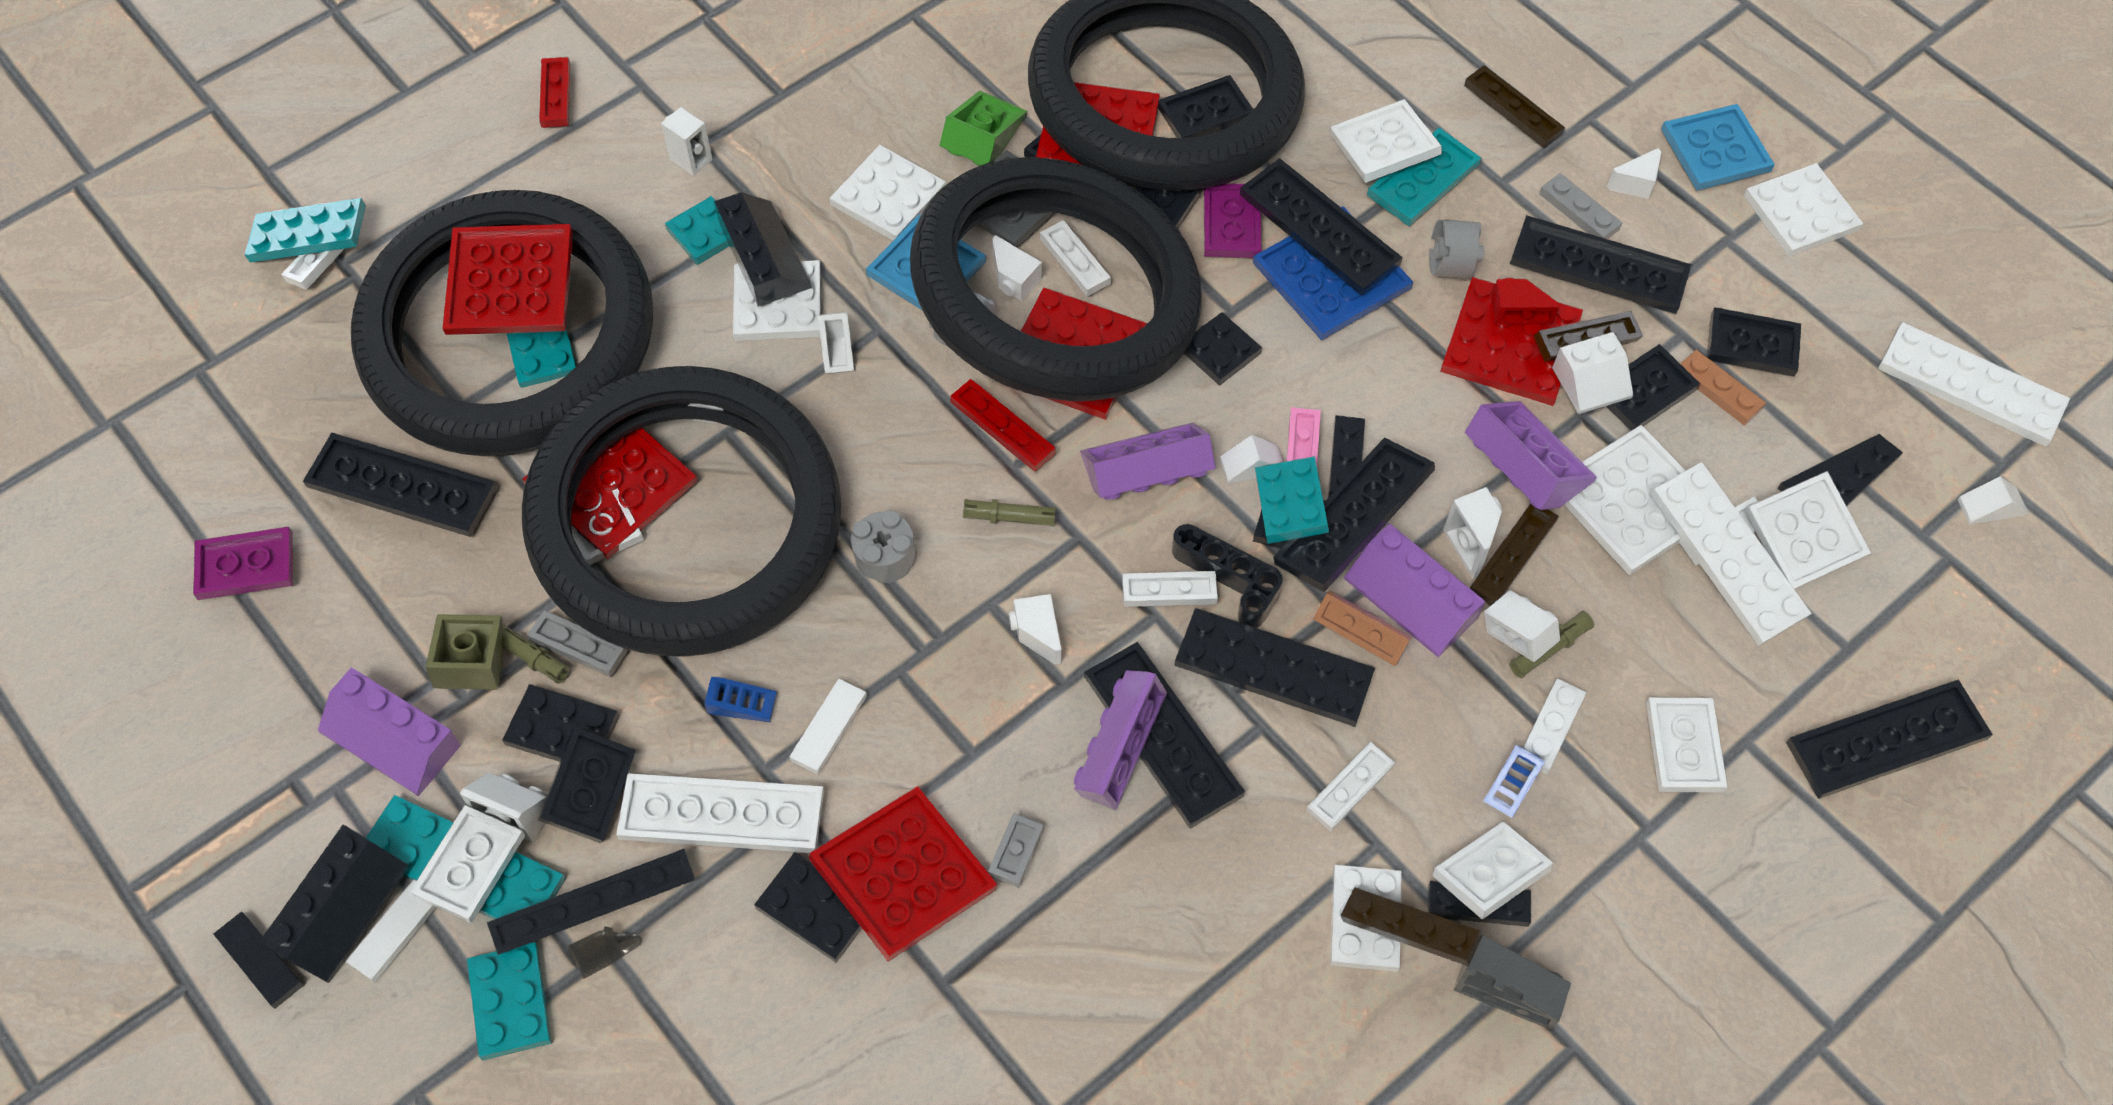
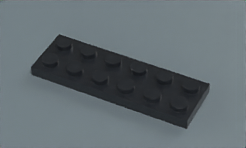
[1239,158,1403,295]
[1510,215,1692,314]
[303,432,498,537]
[1273,437,1435,592]
[1174,608,1375,727]
[1084,642,1245,829]
[1786,679,1993,799]

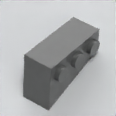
[1454,935,1571,1030]

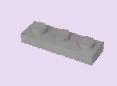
[1539,173,1622,239]
[527,610,627,677]

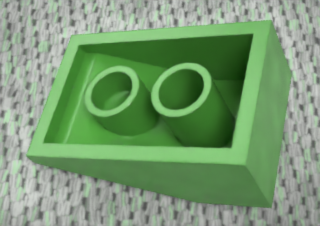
[939,90,1027,166]

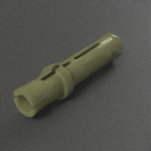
[963,499,1056,527]
[1509,611,1594,678]
[502,623,570,684]

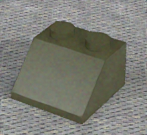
[425,614,503,690]

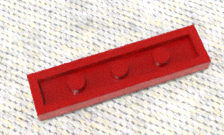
[950,378,1056,472]

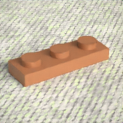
[1681,349,1766,426]
[1313,591,1412,666]

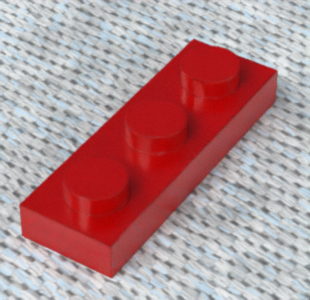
[539,57,571,128]

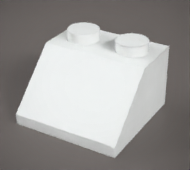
[1552,332,1633,414]
[1443,487,1502,579]
[460,772,547,843]

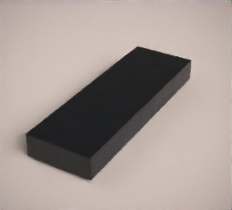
[213,911,304,1009]

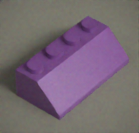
[1465,401,1597,510]
[1080,422,1216,500]
[1344,523,1485,658]
[318,667,461,797]
[1074,670,1167,810]

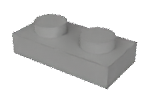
[988,813,1044,888]

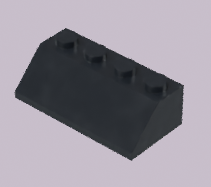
[714,192,812,307]
[259,824,411,983]

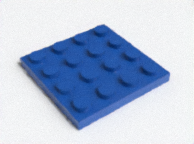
[1253,206,1413,340]

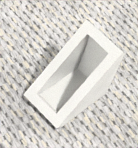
[1606,148,1661,199]
[818,312,854,373]
[1220,435,1283,484]
[1957,476,2028,525]

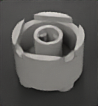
[1429,219,1484,279]
[851,510,916,583]

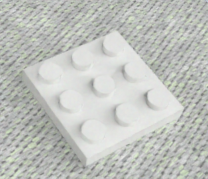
[1330,99,1441,183]
[830,145,946,241]
[1743,163,1863,257]
[733,260,821,341]
[1744,471,1871,589]

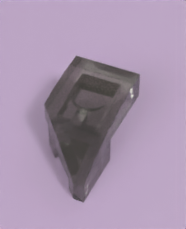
[568,926,642,979]

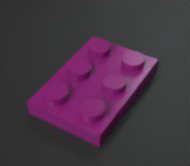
[1204,183,1261,258]
[193,527,293,600]

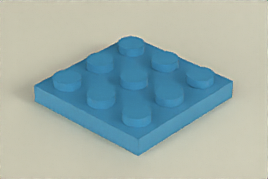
[1661,104,1775,191]
[866,214,986,311]

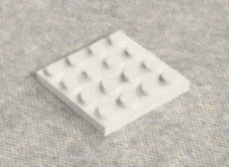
[1564,425,1686,576]

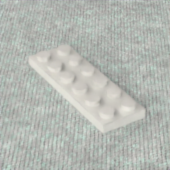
[1878,322,2070,447]
[1650,462,1812,646]
[616,773,824,853]

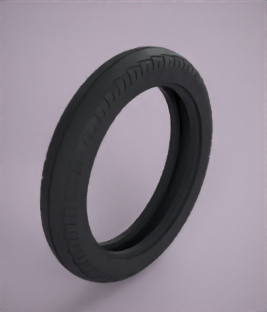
[1028,0,1305,191]
[910,157,1202,401]
[351,190,653,456]
[522,366,841,656]

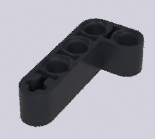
[1172,524,1283,628]

